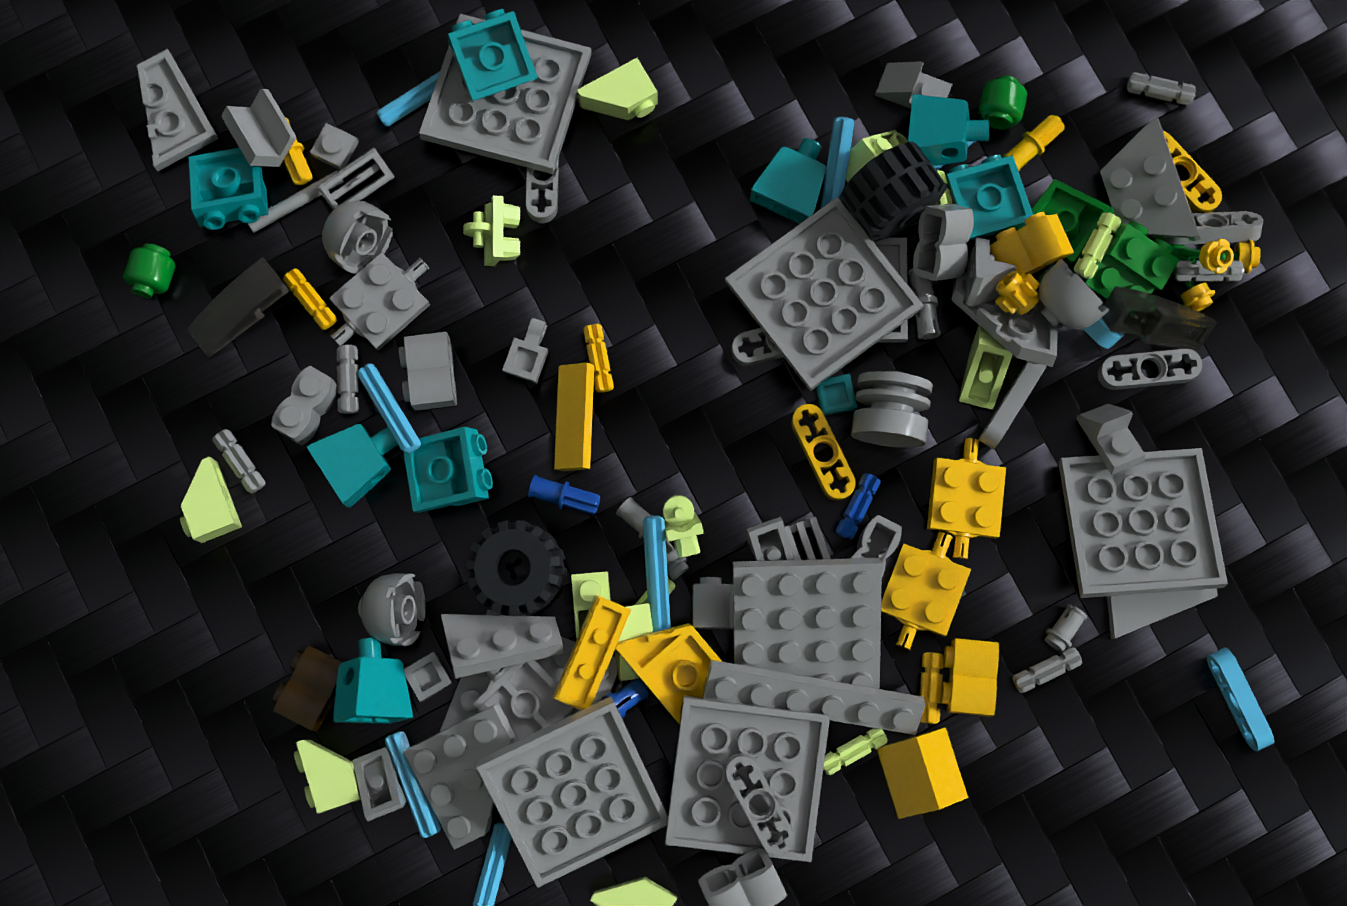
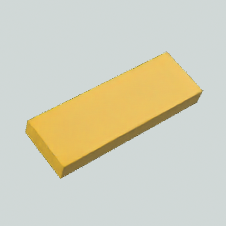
[554,362,594,471]
[552,595,631,710]

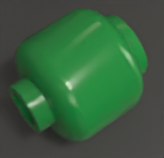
[979,75,1027,130]
[123,243,176,298]

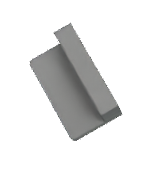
[221,89,296,167]

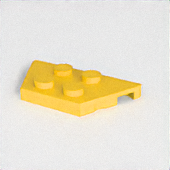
[615,623,722,725]

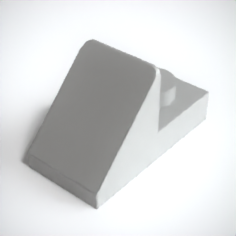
[875,62,952,109]
[966,237,1017,306]
[1077,404,1146,474]
[746,517,794,561]
[352,747,407,821]

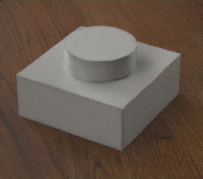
[310,123,359,170]
[404,652,453,702]

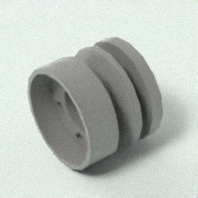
[851,371,933,448]

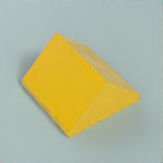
[876,727,968,819]

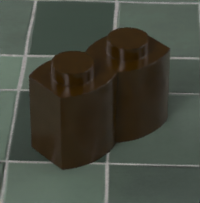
[272,645,343,732]

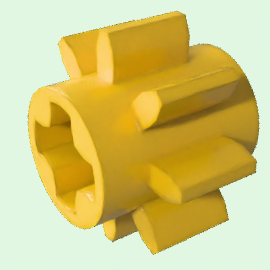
[995,271,1040,315]

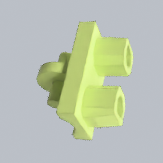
[463,195,520,266]
[663,495,704,558]

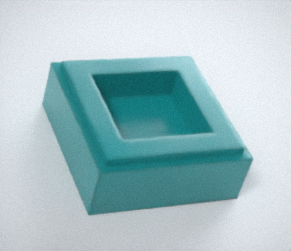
[815,374,857,416]

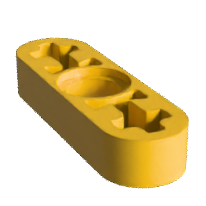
[1163,131,1222,213]
[791,404,856,501]

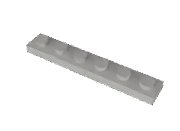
[703,660,925,735]

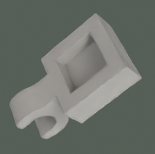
[502,318,548,384]

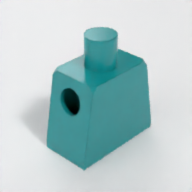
[908,94,989,166]
[750,138,827,224]
[307,424,399,508]
[334,638,413,724]

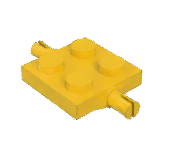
[927,438,1006,559]
[881,532,971,650]

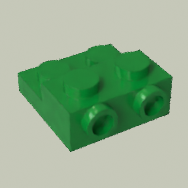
[1016,179,1115,274]
[1081,221,1179,319]

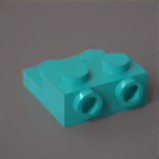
[447,9,538,102]
[189,148,269,230]
[946,155,1033,242]
[403,427,493,513]

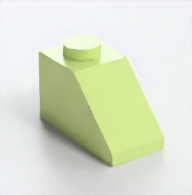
[577,58,658,120]
[959,325,1013,410]
[180,457,242,543]

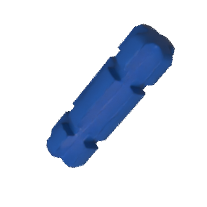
[835,473,880,540]

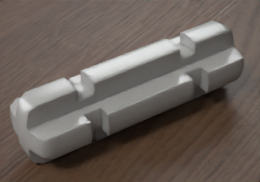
[1127,72,1196,105]
[1173,260,1245,282]
[337,345,359,414]
[213,429,265,494]
[1013,648,1082,693]

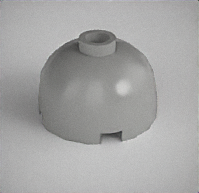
[322,201,392,273]
[1039,259,1109,330]
[358,573,425,646]

